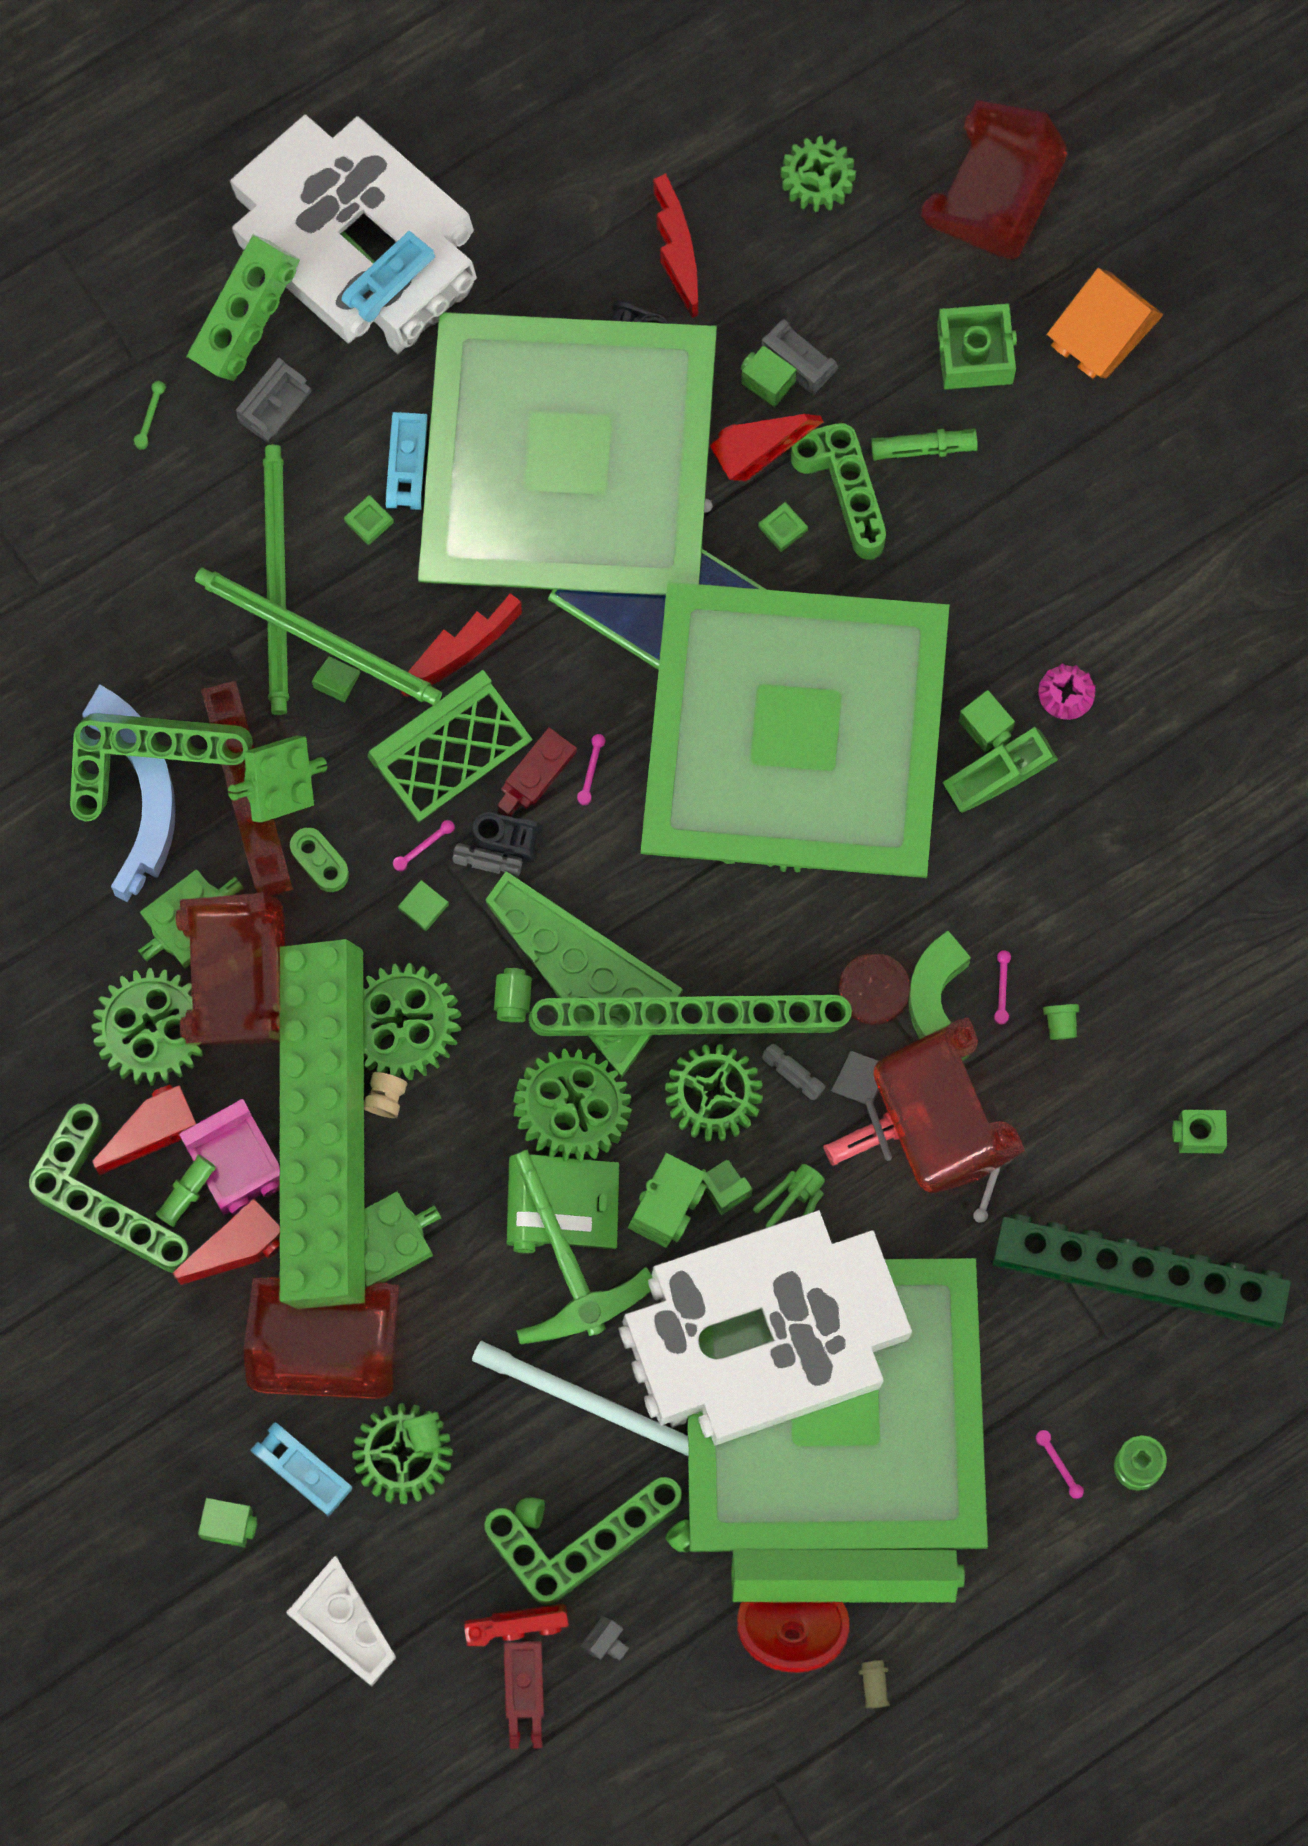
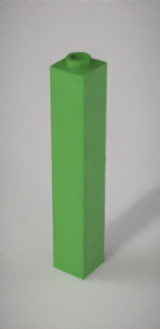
[731,1549,964,1602]

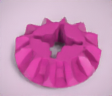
[1039,664,1095,720]

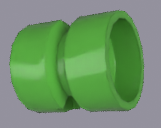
[1114,1435,1167,1491]

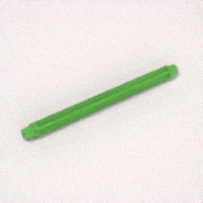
[263,445,289,715]
[195,568,442,706]

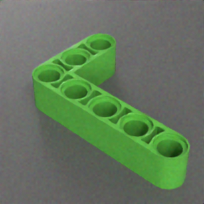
[70,713,253,821]
[29,1104,191,1273]
[485,1477,681,1605]

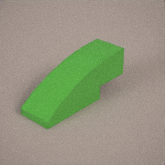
[943,727,1058,813]

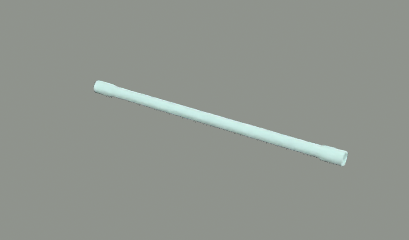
[472,1341,688,1456]

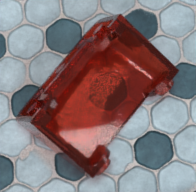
[921,100,1066,259]
[176,893,285,1045]
[873,1017,1025,1193]
[244,1277,399,1399]

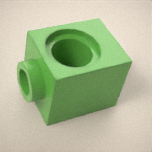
[741,345,796,407]
[958,690,1015,753]
[1172,1110,1227,1153]
[198,1498,257,1547]

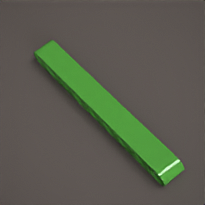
[529,995,852,1036]

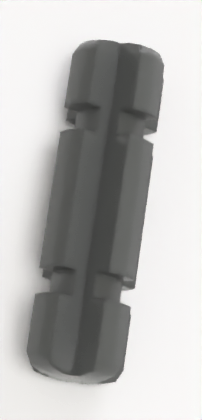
[453,843,523,877]
[762,1044,825,1100]

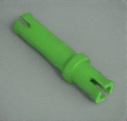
[871,428,977,460]

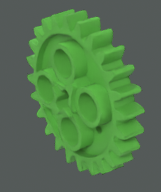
[363,963,461,1080]
[92,968,210,1086]
[513,1049,631,1162]

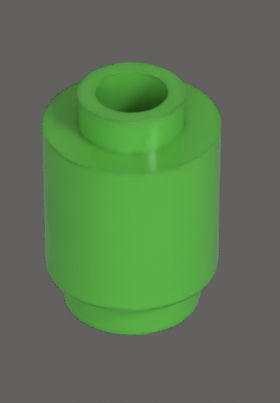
[494,968,532,1022]

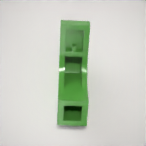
[909,931,972,1064]

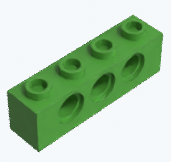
[187,234,300,381]

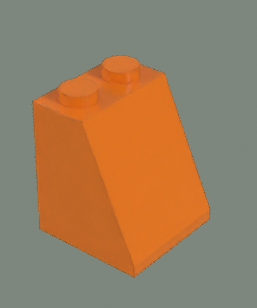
[1047,268,1163,379]

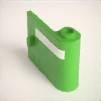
[506,1155,619,1253]

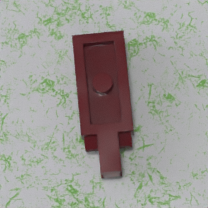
[497,728,577,817]

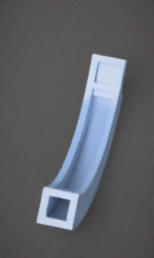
[82,685,176,902]

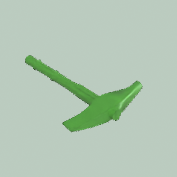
[514,1150,653,1344]

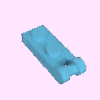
[342,230,435,322]
[386,412,428,510]
[250,1422,353,1517]

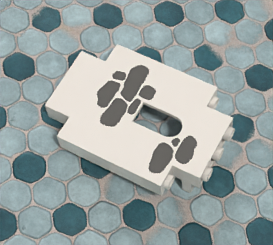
[230,114,477,354]
[619,1211,912,1446]

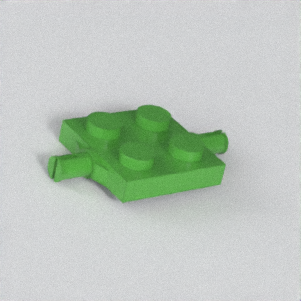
[228,735,327,822]
[138,869,244,968]
[364,1191,441,1290]

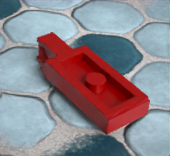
[465,1604,568,1646]

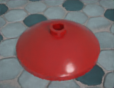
[737,1602,849,1672]

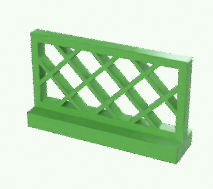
[368,670,533,823]

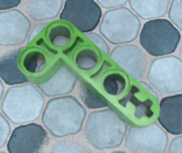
[791,423,886,560]

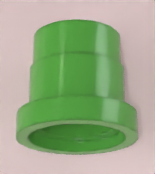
[1043,1004,1079,1040]
[402,1412,441,1453]

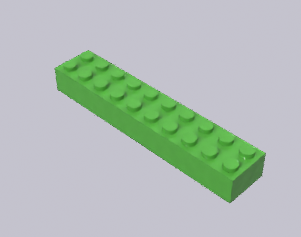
[280,939,365,1309]

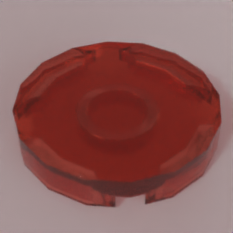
[838,954,910,1025]

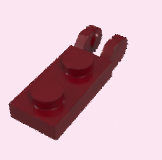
[504,1641,544,1749]

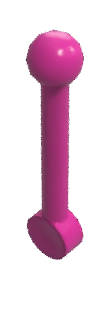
[577,734,605,805]
[393,820,455,872]
[994,950,1011,1025]
[1036,1430,1084,1499]

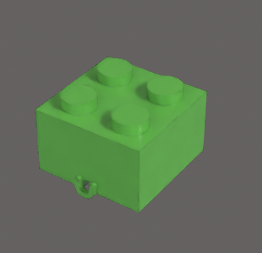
[937,304,1016,389]
[628,1153,707,1248]

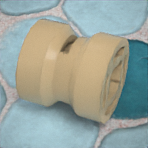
[364,1072,407,1118]

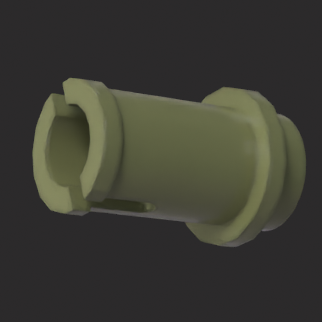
[859,1661,890,1708]

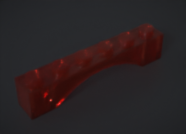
[201,681,293,899]

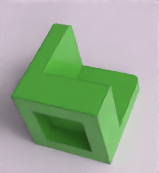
[701,1160,752,1215]

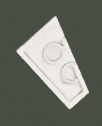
[287,1556,396,1686]

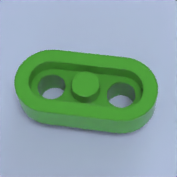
[290,828,349,892]

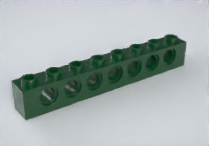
[992,1214,1291,1330]

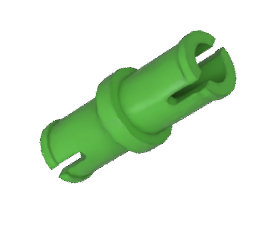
[156,1154,217,1227]

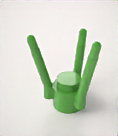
[753,1164,825,1228]

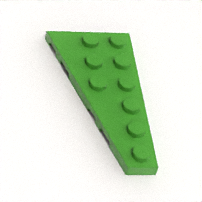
[486,871,683,1079]

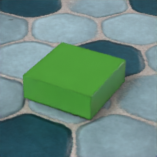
[344,495,394,546]
[759,502,808,552]
[398,880,449,931]

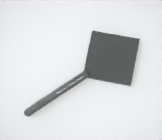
[831,1051,892,1161]

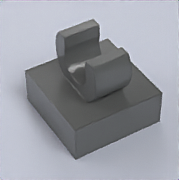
[580,1616,629,1661]

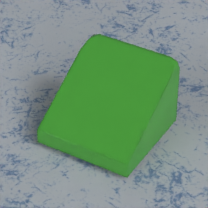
[312,657,361,703]

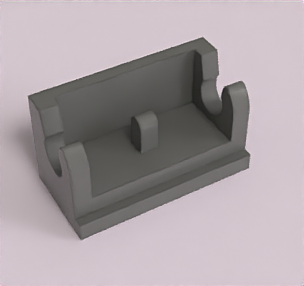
[761,319,838,395]
[236,358,311,444]

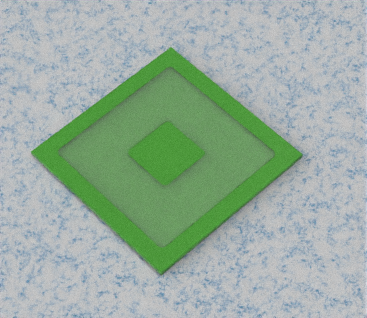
[418,313,717,595]
[641,582,949,878]
[687,1258,988,1552]

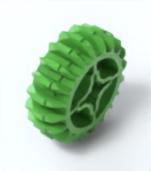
[665,1044,763,1141]
[353,1403,453,1504]

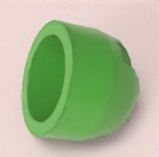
[515,1497,545,1529]
[665,1519,690,1553]

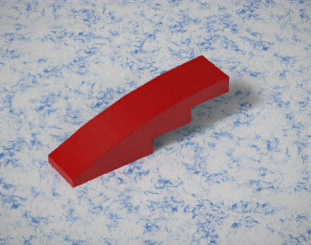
[653,174,698,318]
[401,594,522,697]

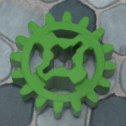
[781,137,856,212]

